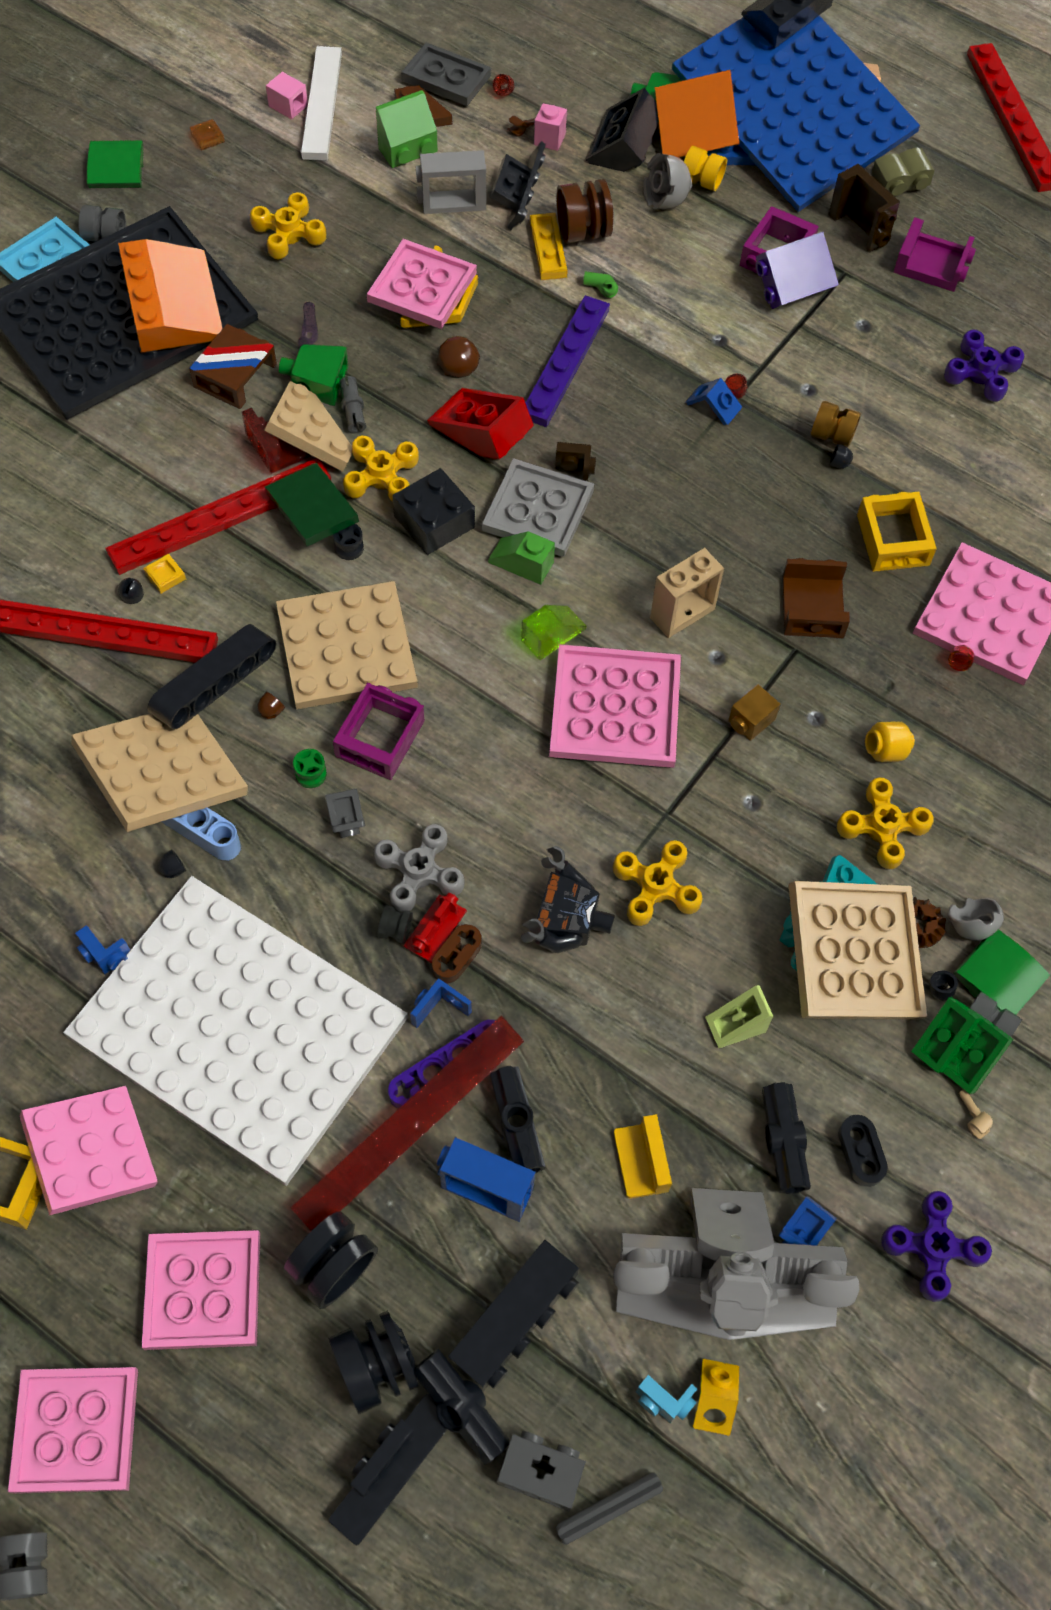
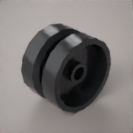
[283,1211,378,1309]

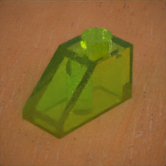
[521,605,587,660]

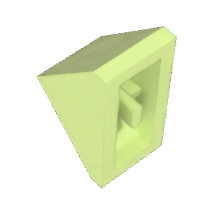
[705,985,773,1048]

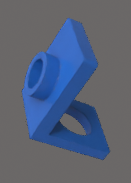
[686,378,742,425]
[410,978,472,1028]

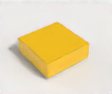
[143,554,186,594]

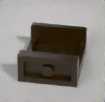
[828,164,900,252]

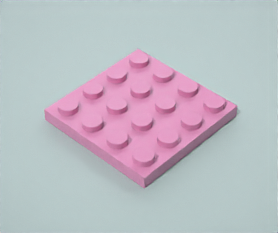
[913,542,1051,686]
[549,644,681,768]

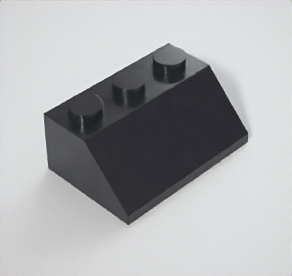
[741,0,833,48]
[586,88,659,172]

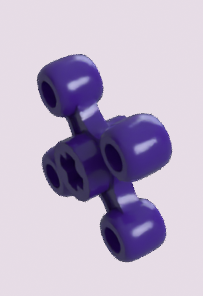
[944,330,1024,402]
[881,1191,992,1302]

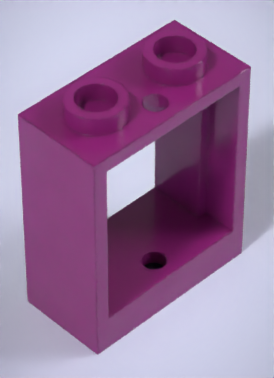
[739,206,819,274]
[333,682,425,780]

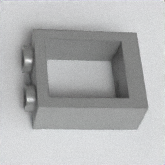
[416,150,486,214]

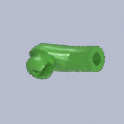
[583,271,618,298]

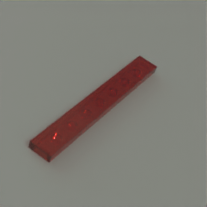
[290,1015,524,1231]

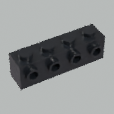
[448,1240,579,1392]

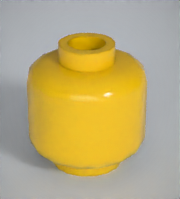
[865,721,915,762]

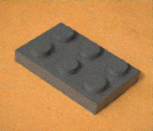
[401,42,491,106]

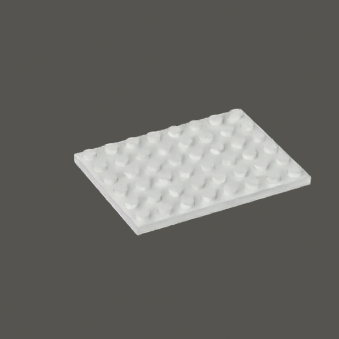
[63,876,408,1186]

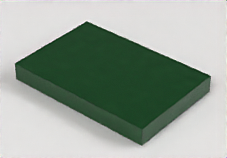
[265,463,359,547]

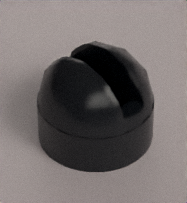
[829,443,853,469]
[118,578,144,604]
[158,849,187,878]
[929,971,958,1001]

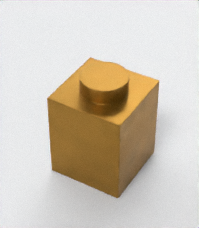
[728,684,781,741]

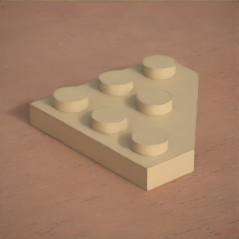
[264,381,352,471]

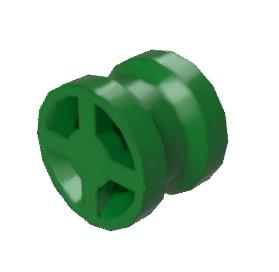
[293,749,327,788]

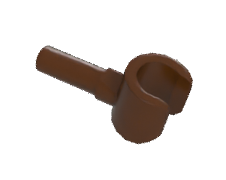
[508,115,536,136]

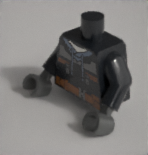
[521,846,615,953]

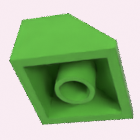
[376,90,438,168]

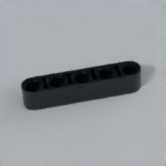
[147,624,277,730]

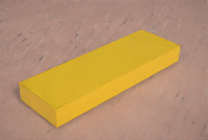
[530,213,568,280]

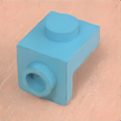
[636,1375,697,1423]

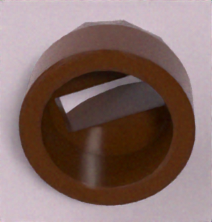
[257,692,285,719]

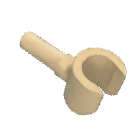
[959,1090,993,1139]

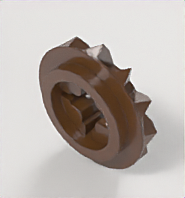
[913,897,946,948]

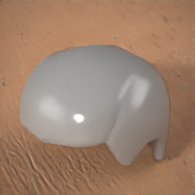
[948,898,1004,941]

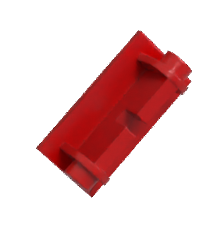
[403,892,467,963]

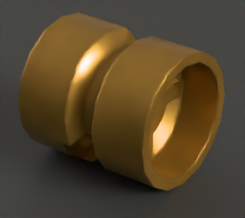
[811,400,861,448]

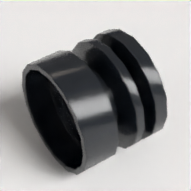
[328,1310,419,1415]

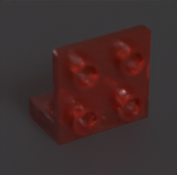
[241,407,312,474]

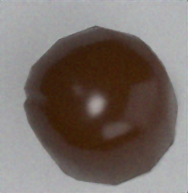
[436,336,480,378]

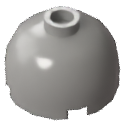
[643,153,692,210]

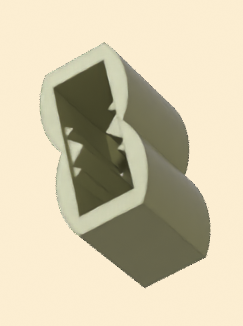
[872,148,935,196]

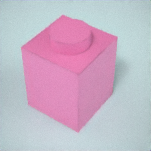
[266,72,308,119]
[534,103,567,151]

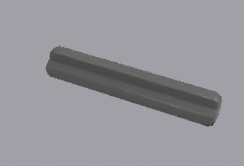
[556,1473,663,1545]

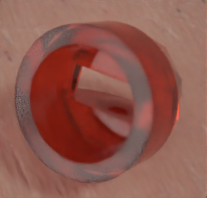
[493,74,515,96]
[725,374,748,399]
[948,645,975,671]

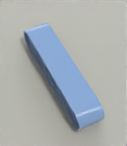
[162,807,241,860]

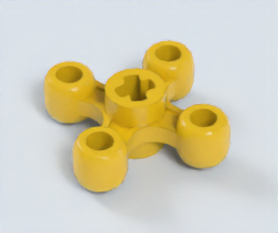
[250,192,326,260]
[343,436,419,502]
[837,777,934,869]
[613,840,703,926]

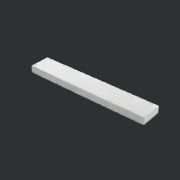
[301,46,342,161]

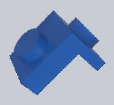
[75,925,130,975]
[778,1196,837,1246]

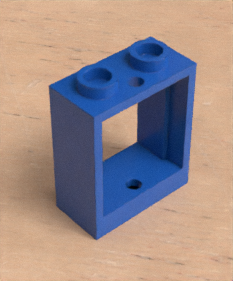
[437,1137,535,1222]

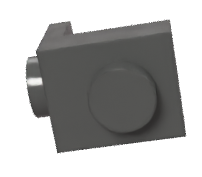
[325,788,365,838]

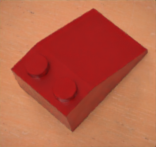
[427,388,534,459]

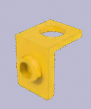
[693,1359,739,1436]

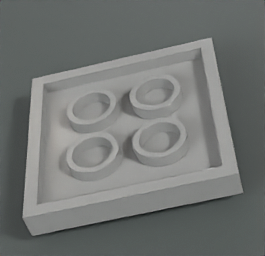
[482,458,594,557]

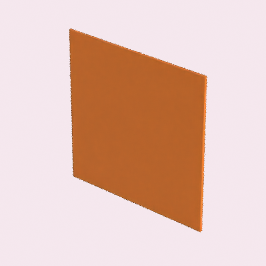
[655,70,739,158]

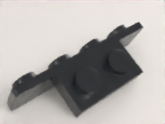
[490,141,546,230]
[329,1394,448,1546]

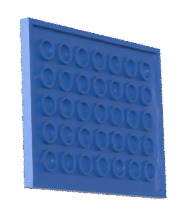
[672,15,920,212]

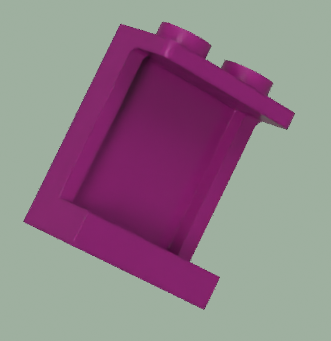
[893,217,976,292]

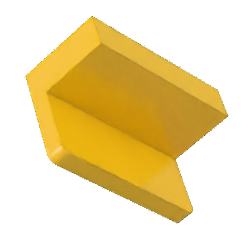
[614,1114,672,1199]

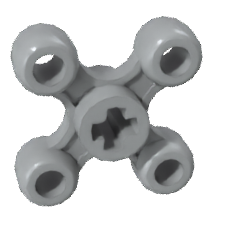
[374,824,465,913]

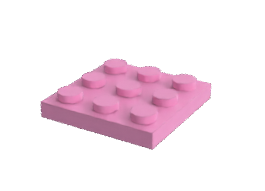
[367,239,477,329]
[20,1086,158,1216]
[142,1230,260,1350]
[8,1367,138,1493]

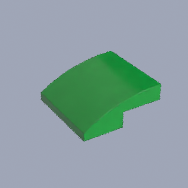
[87,140,143,188]
[953,929,1050,1015]
[911,997,1014,1094]

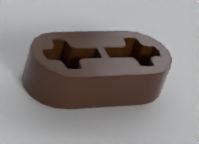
[432,924,482,983]

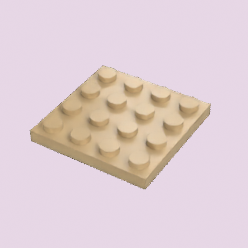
[276,581,418,709]
[71,713,248,832]
[788,881,927,1020]

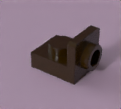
[555,442,596,482]

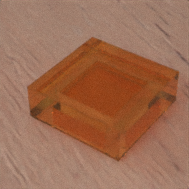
[190,119,225,151]

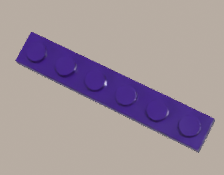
[526,295,610,428]

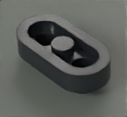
[838,1115,888,1187]

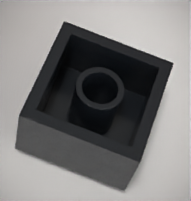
[392,468,475,555]

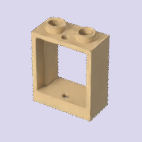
[650,548,724,639]

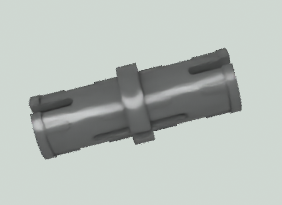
[339,376,366,433]

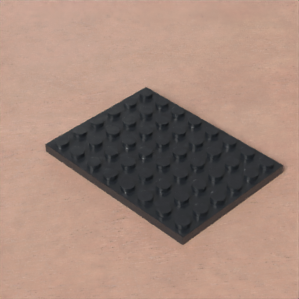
[0,206,258,420]

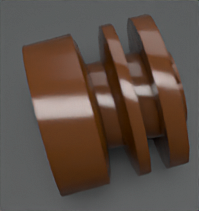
[556,179,614,243]

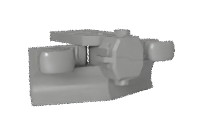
[613,1188,860,1340]

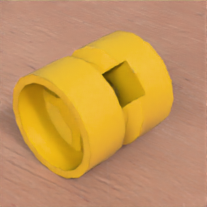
[684,146,727,191]

